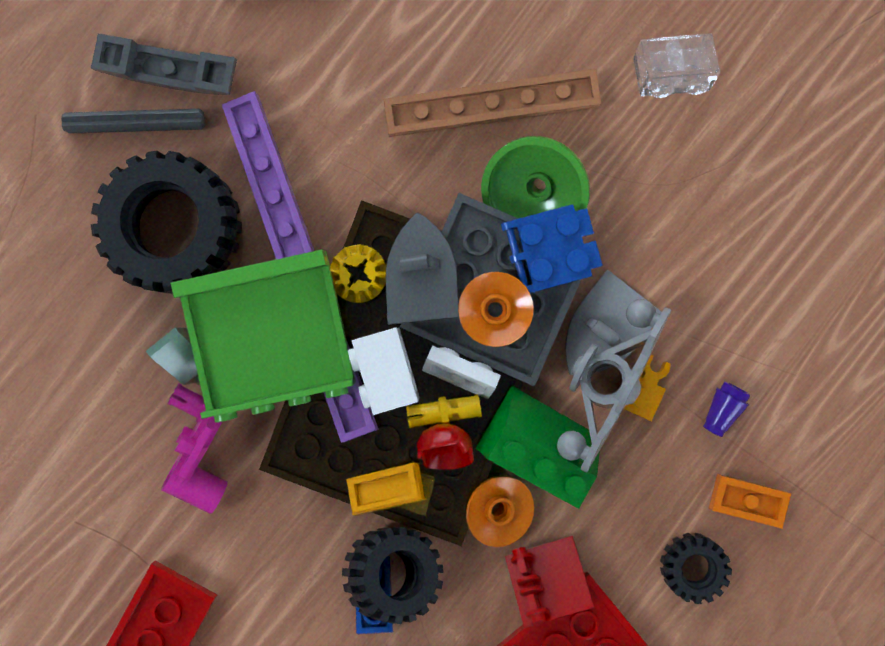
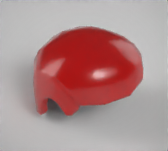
[417,423,474,470]

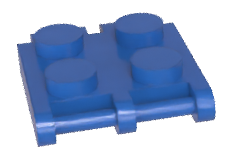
[501,204,603,293]

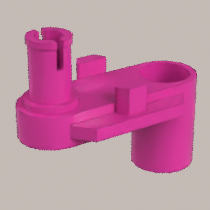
[161,383,228,514]

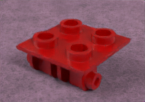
[505,536,595,628]

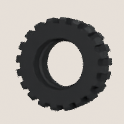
[91,151,242,294]

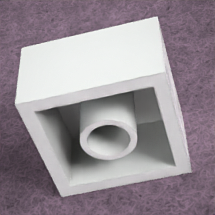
[348,327,420,415]

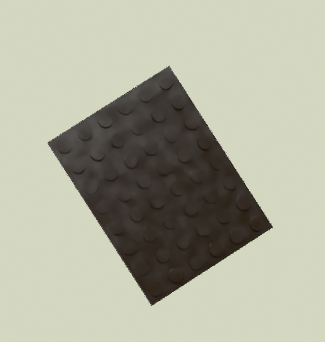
[259,200,523,547]

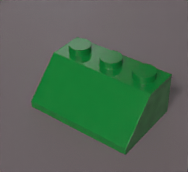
[476,386,600,509]

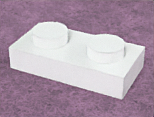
[422,345,501,399]

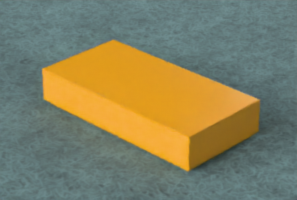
[346,462,425,516]

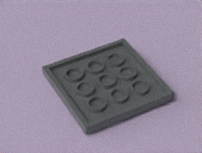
[400,193,581,386]

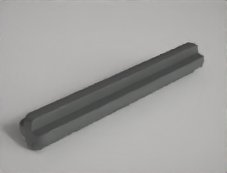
[61,109,205,133]

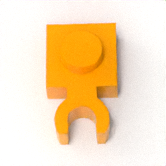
[624,355,671,422]

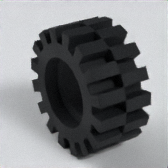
[660,533,732,604]

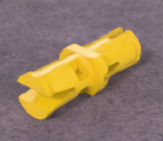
[406,394,482,428]

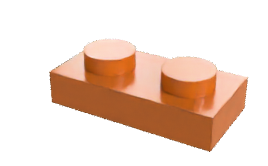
[709,474,791,529]

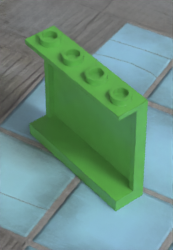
[171,249,356,423]

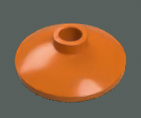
[458,272,534,347]
[466,476,534,547]

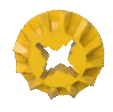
[330,244,386,303]

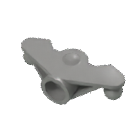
[557,299,672,473]

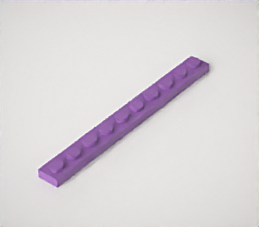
[222,91,378,443]

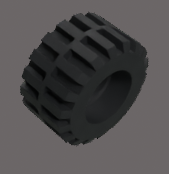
[342,527,444,624]

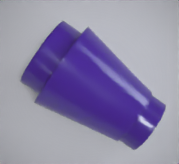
[703,381,751,437]

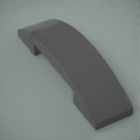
[91,33,237,95]

